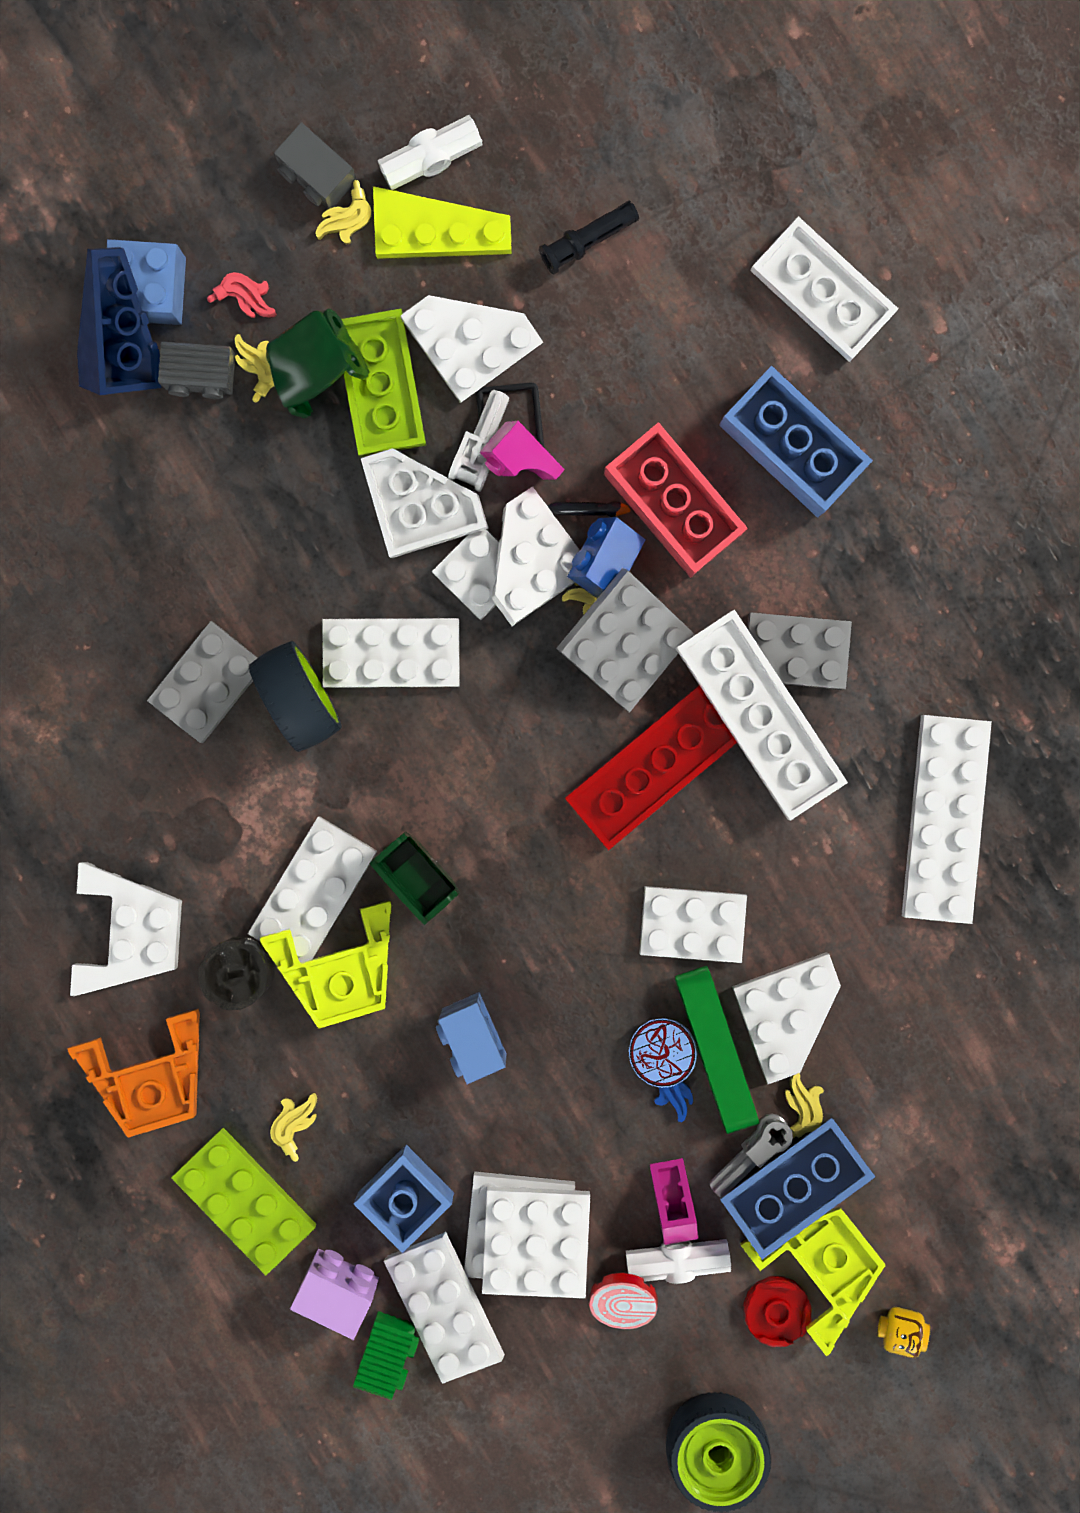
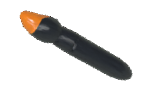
[548,501,631,517]

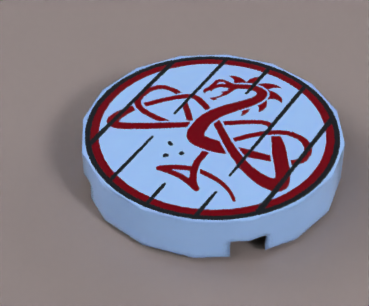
[629,1018,698,1088]

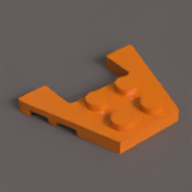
[67,1008,200,1138]

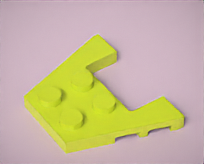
[259,900,391,1029]
[740,1207,885,1356]

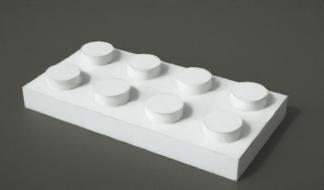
[750,216,898,362]
[322,618,460,688]
[248,816,377,962]
[384,1232,505,1384]

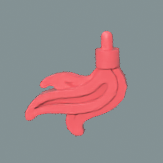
[207,272,277,318]

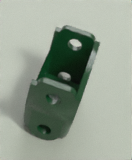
[266,308,370,419]
[369,832,460,925]

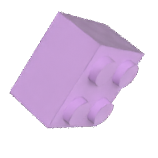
[290,1248,379,1340]

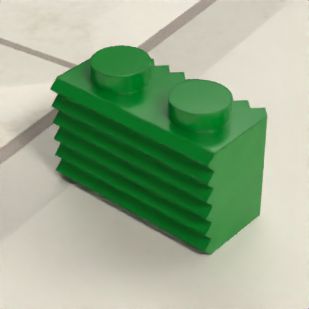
[353,1311,419,1400]

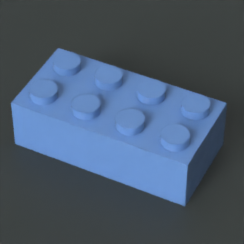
[719,366,873,518]
[720,1118,875,1260]

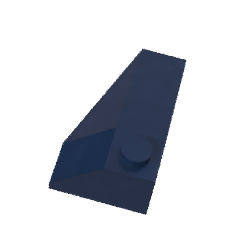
[77,247,162,395]

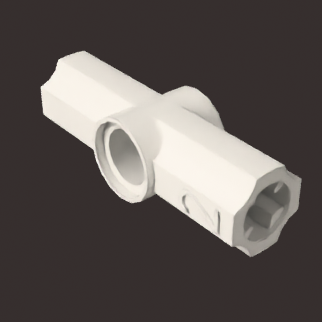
[377,115,482,190]
[626,1239,731,1284]

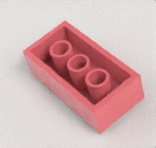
[603,422,748,578]

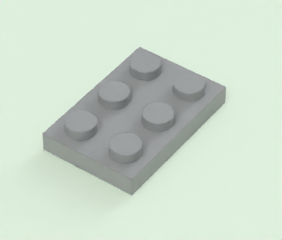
[747,613,852,690]
[147,621,258,743]

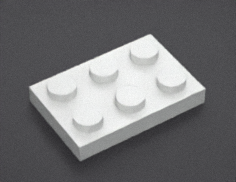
[639,886,747,963]

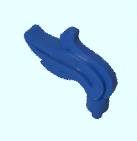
[654,1081,693,1122]

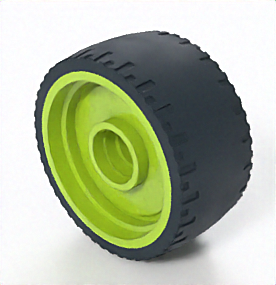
[248,641,342,752]
[666,1392,771,1513]

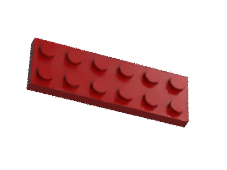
[565,685,737,851]

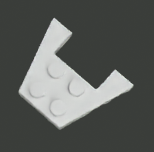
[70,862,182,996]

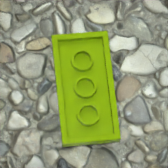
[341,309,426,458]
[171,1128,317,1276]

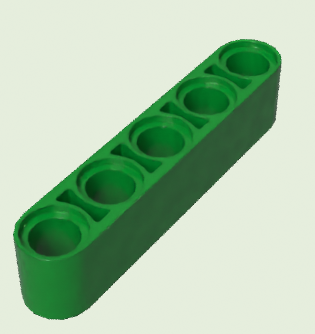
[674,965,760,1134]

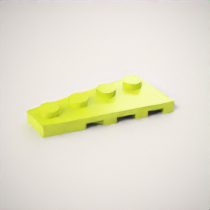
[373,186,512,259]

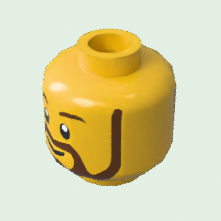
[877,1307,930,1358]

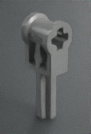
[709,1113,793,1198]

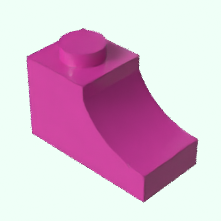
[480,421,565,480]
[650,1158,698,1245]

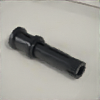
[539,200,639,275]

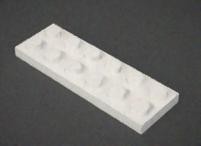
[675,609,848,821]
[902,715,992,924]

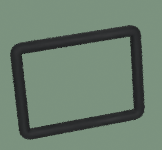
[476,382,544,447]

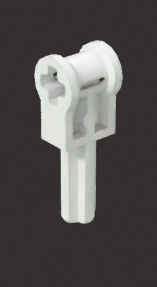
[448,390,509,492]

